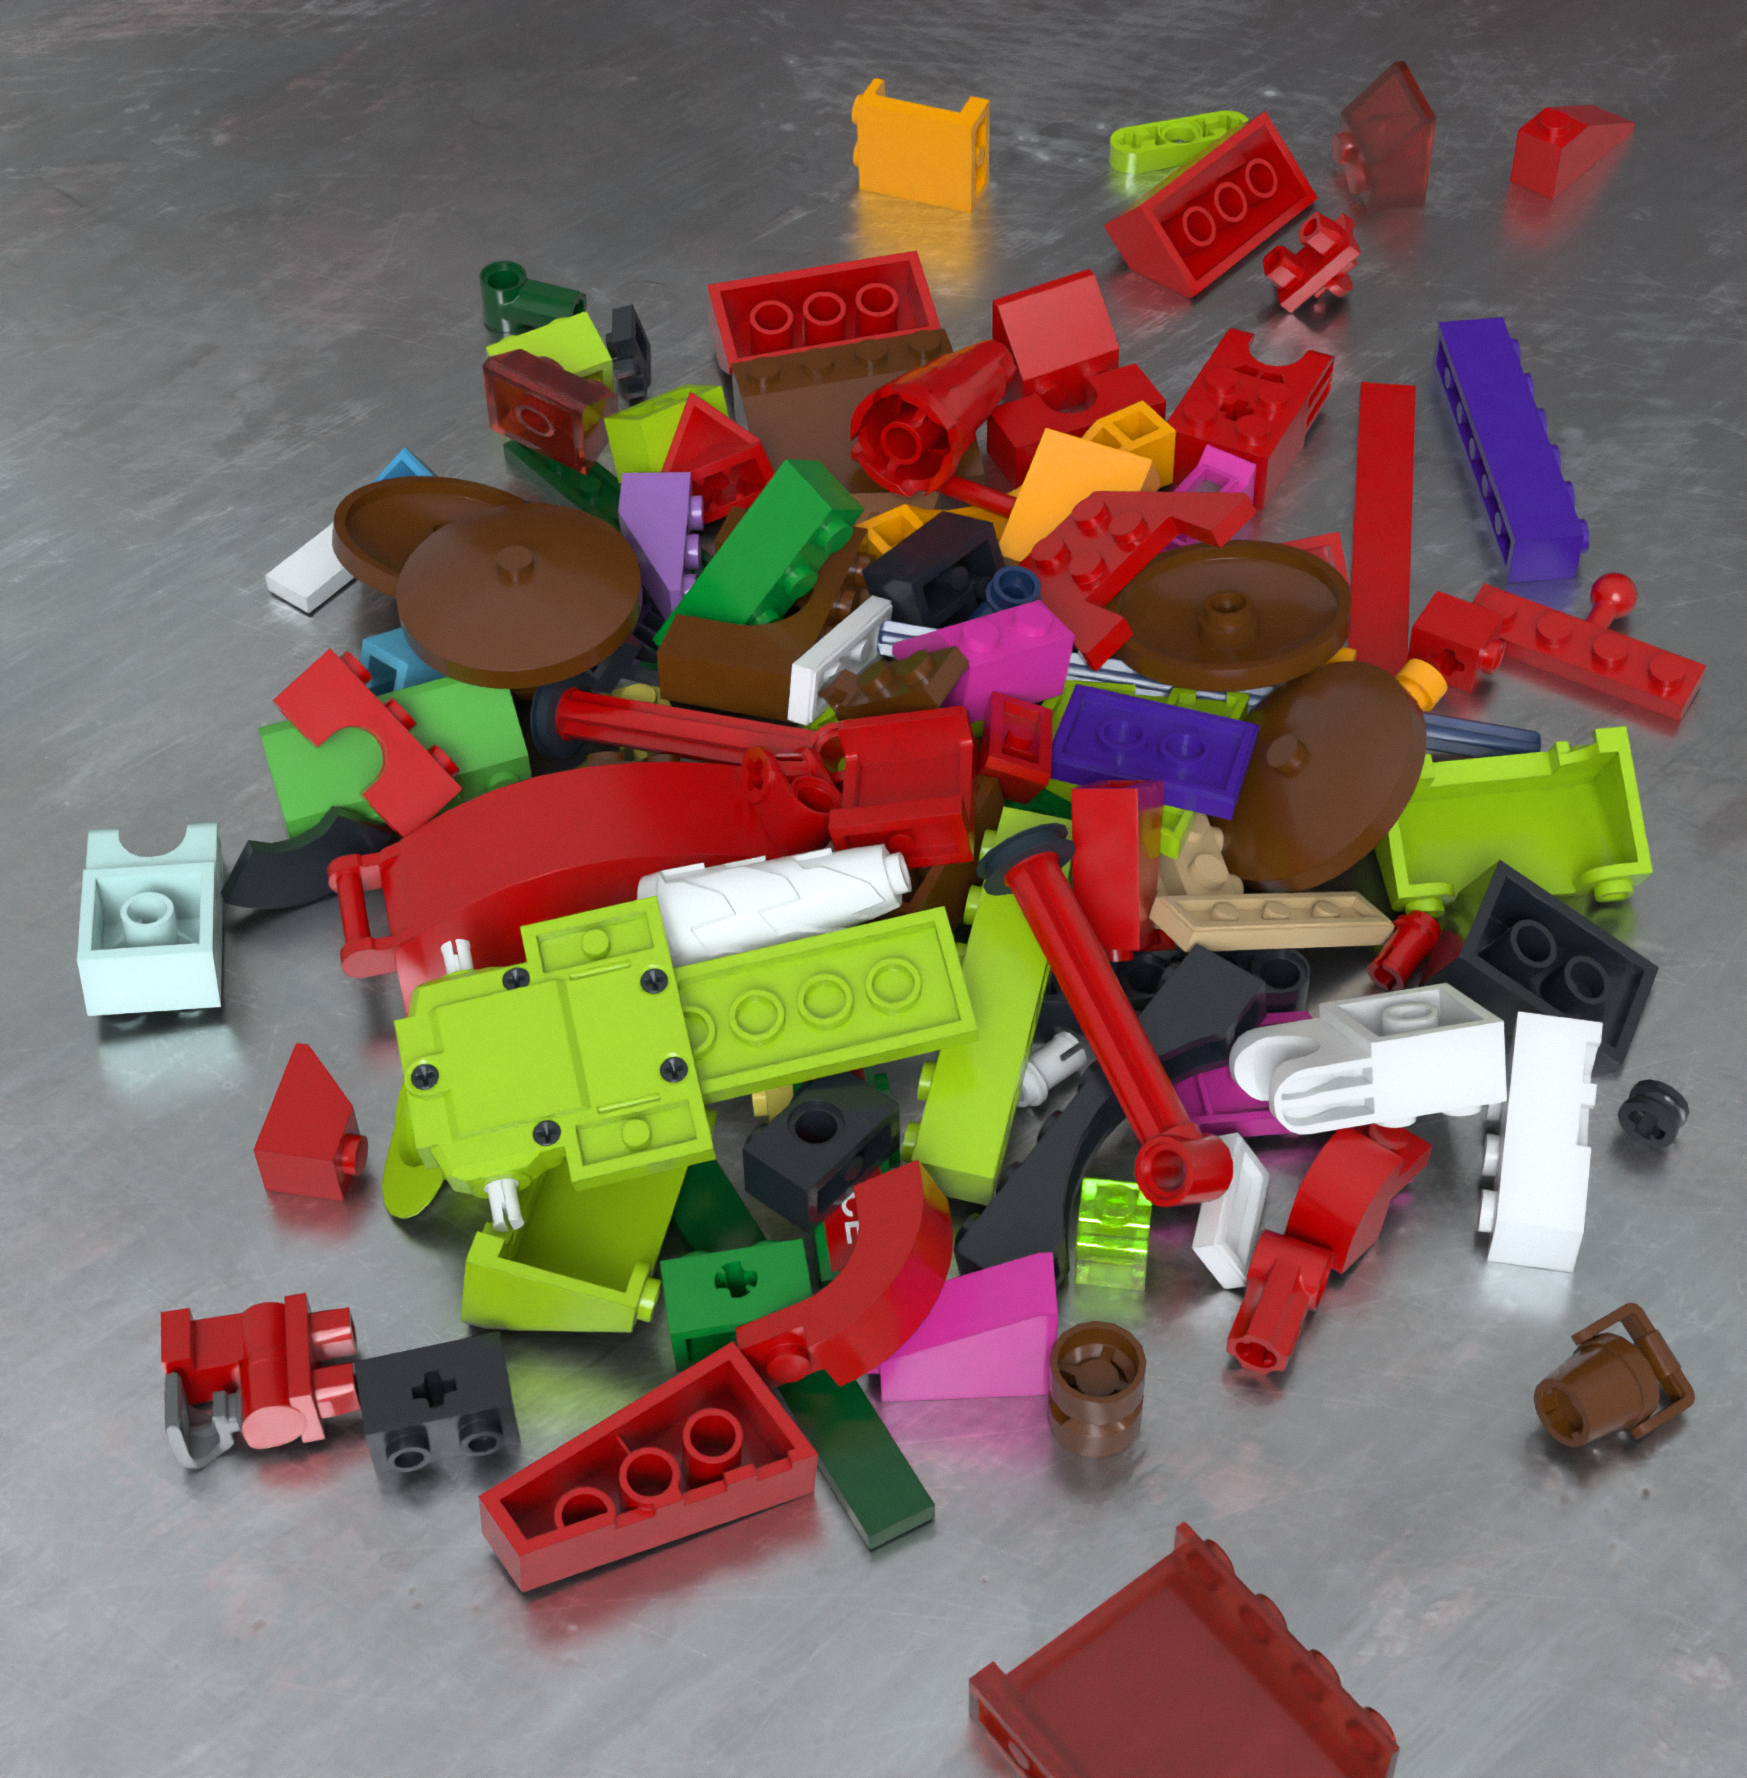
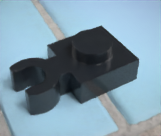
[605,304,651,400]

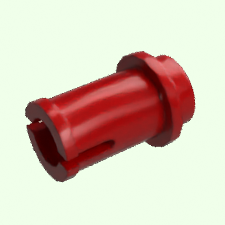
[1367,910,1441,992]

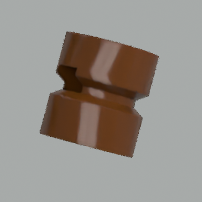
[1047,1321,1147,1458]

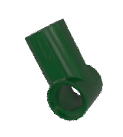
[479,261,587,332]

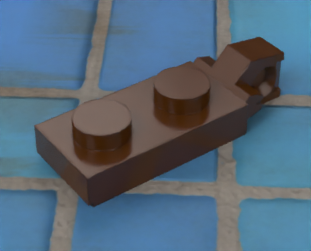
[818,646,969,721]

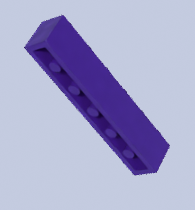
[1432,317,1589,584]

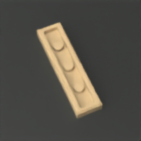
[1149,891,1395,952]

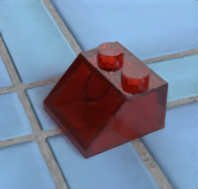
[1332,60,1437,213]
[482,349,619,475]

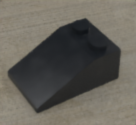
[1417,860,1659,1071]

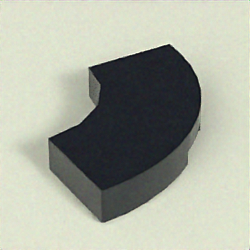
[220,806,393,909]

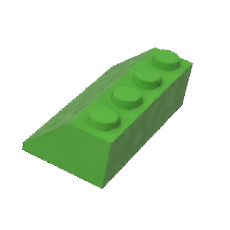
[258,677,532,839]

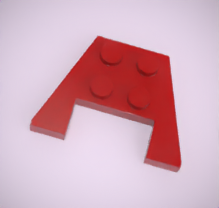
[1017,491,1257,671]

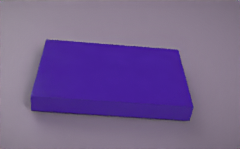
[1050,684,1260,820]

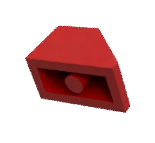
[253,1043,368,1202]

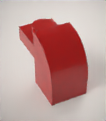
[1284,1123,1433,1274]

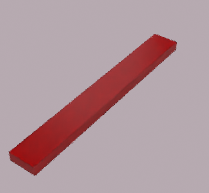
[1347,382,1416,677]

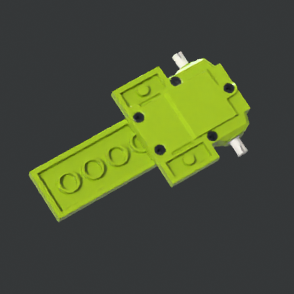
[394,895,979,1232]

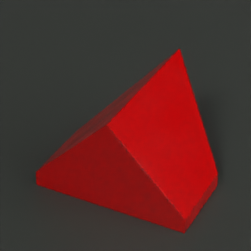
[661,391,776,525]

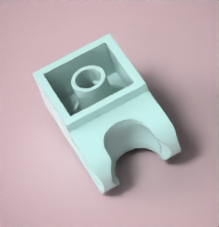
[77,821,223,1016]

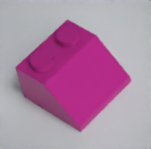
[892,600,1075,723]

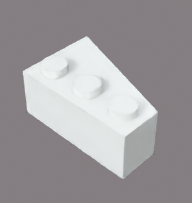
[1477,1011,1603,1273]

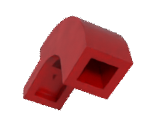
[735,1160,953,1389]

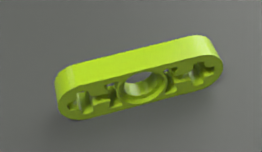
[1109,110,1249,174]

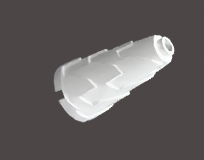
[637,844,912,968]

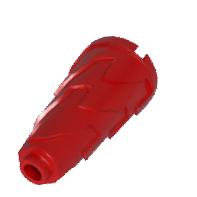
[850,339,1017,498]

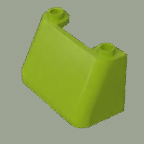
[1374,726,1653,918]
[461,1104,718,1333]

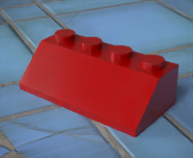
[1103,111,1318,298]
[707,250,941,375]

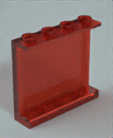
[969,1521,1400,1778]

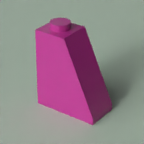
[866,1252,1058,1402]

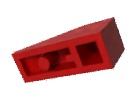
[1510,105,1635,200]

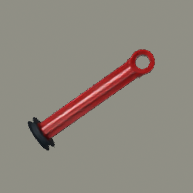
[530,673,845,793]
[975,823,1233,1207]

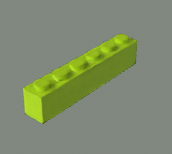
[901,806,1073,1206]

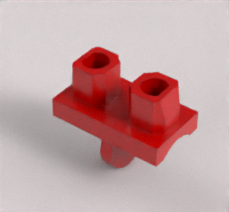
[1263,212,1361,313]

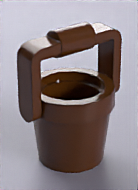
[1534,1303,1695,1447]

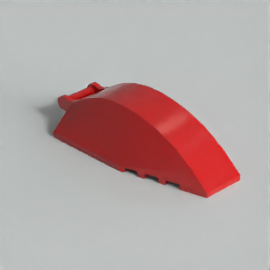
[327,762,831,1018]

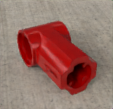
[1226,1229,1334,1375]

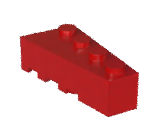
[478,1341,818,1593]

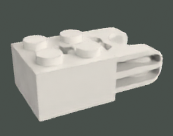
[1229,983,1507,1134]

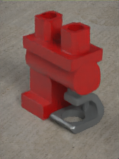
[161,1292,361,1469]

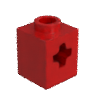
[1408,591,1506,694]

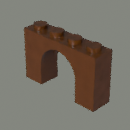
[657,506,876,724]

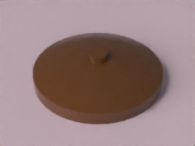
[332,476,526,599]
[396,503,643,689]
[1106,540,1352,692]
[1207,661,1427,893]

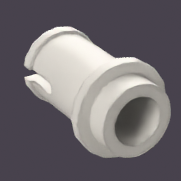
[1017,1031,1087,1107]

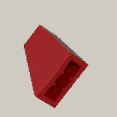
[1071,780,1164,962]

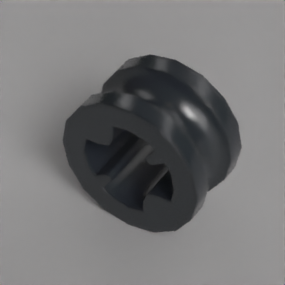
[1617,1079,1690,1148]

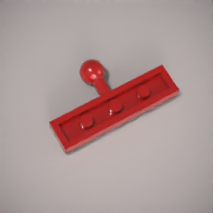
[1472,572,1707,722]

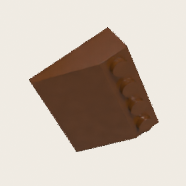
[731,328,985,494]

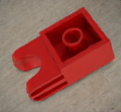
[1167,327,1335,511]

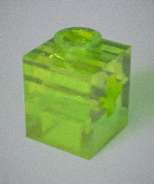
[1074,1177,1152,1291]

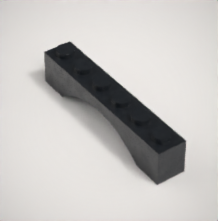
[953,943,1267,1288]

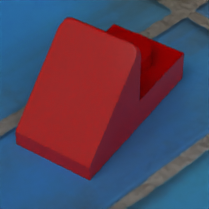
[977,691,1053,804]

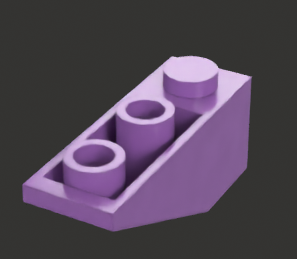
[618,472,704,621]

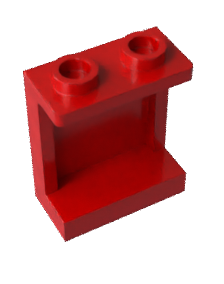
[828,706,978,869]

